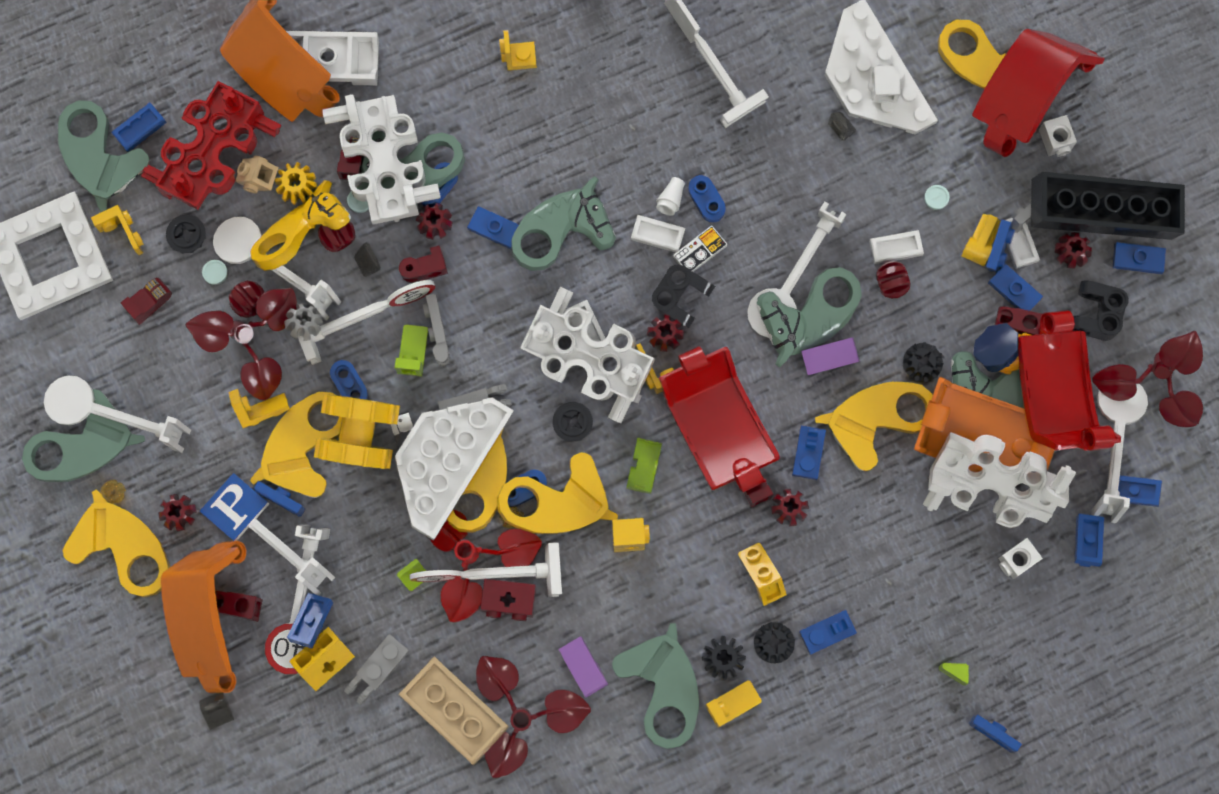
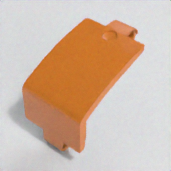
[220,0,340,122]
[914,377,1055,486]
[161,541,246,693]

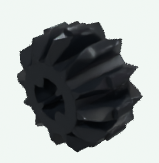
[702,636,746,681]

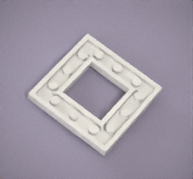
[0,191,113,320]

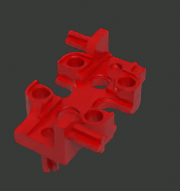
[141,81,281,210]

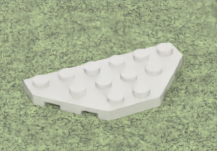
[825,0,938,134]
[395,398,514,541]

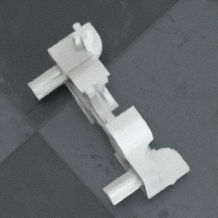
[323,95,441,224]
[520,287,655,423]
[923,432,1076,528]

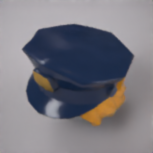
[973,323,1031,374]

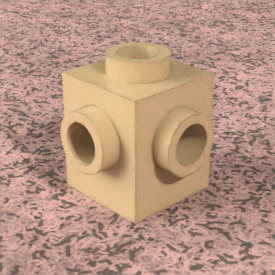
[235,156,279,194]

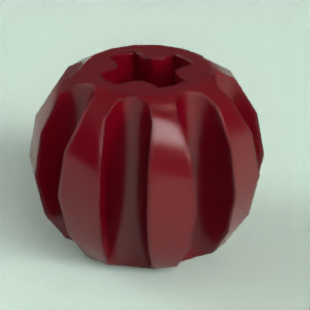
[416,203,453,240]
[318,221,355,252]
[1054,232,1092,269]
[876,261,911,299]
[229,280,265,318]
[647,315,684,352]
[771,489,809,527]
[158,494,197,532]

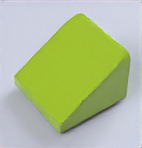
[397,559,426,591]
[939,663,969,686]

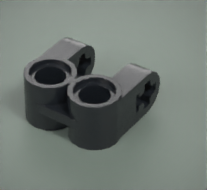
[652,264,716,328]
[1073,280,1129,341]

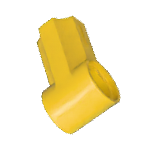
[961,214,1001,267]

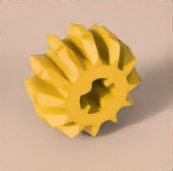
[275,162,317,205]

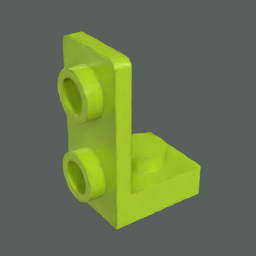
[394,325,428,377]

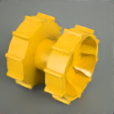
[314,394,400,469]

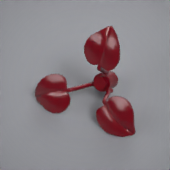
[185,288,297,400]
[1092,331,1203,427]
[476,656,591,778]

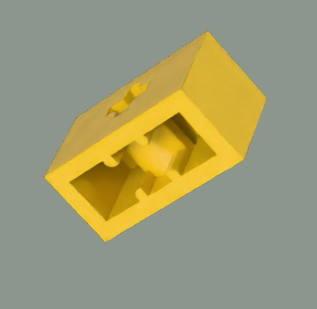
[612,518,650,552]
[289,627,355,691]

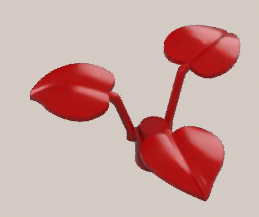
[430,510,542,623]

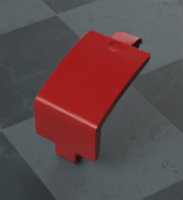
[972,29,1105,157]
[1018,310,1121,451]
[659,346,780,492]

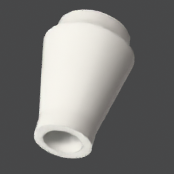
[656,177,685,216]

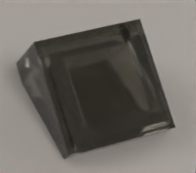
[828,112,856,141]
[354,242,381,277]
[199,693,234,730]

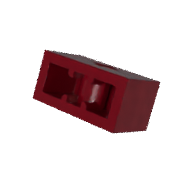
[481,579,536,621]

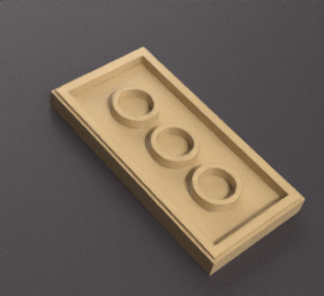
[399,656,509,765]

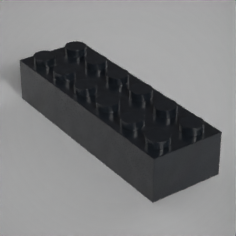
[1031,172,1185,240]

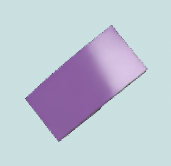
[801,337,860,375]
[559,636,608,698]

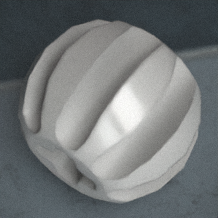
[284,303,323,341]

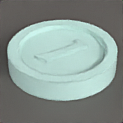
[924,185,950,210]
[347,191,369,213]
[202,260,228,285]

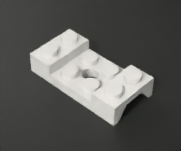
[286,31,379,86]

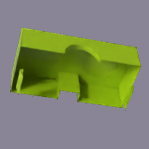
[626,438,662,494]

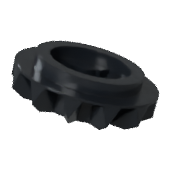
[166,215,206,254]
[903,342,944,382]
[552,402,593,442]
[754,622,795,664]

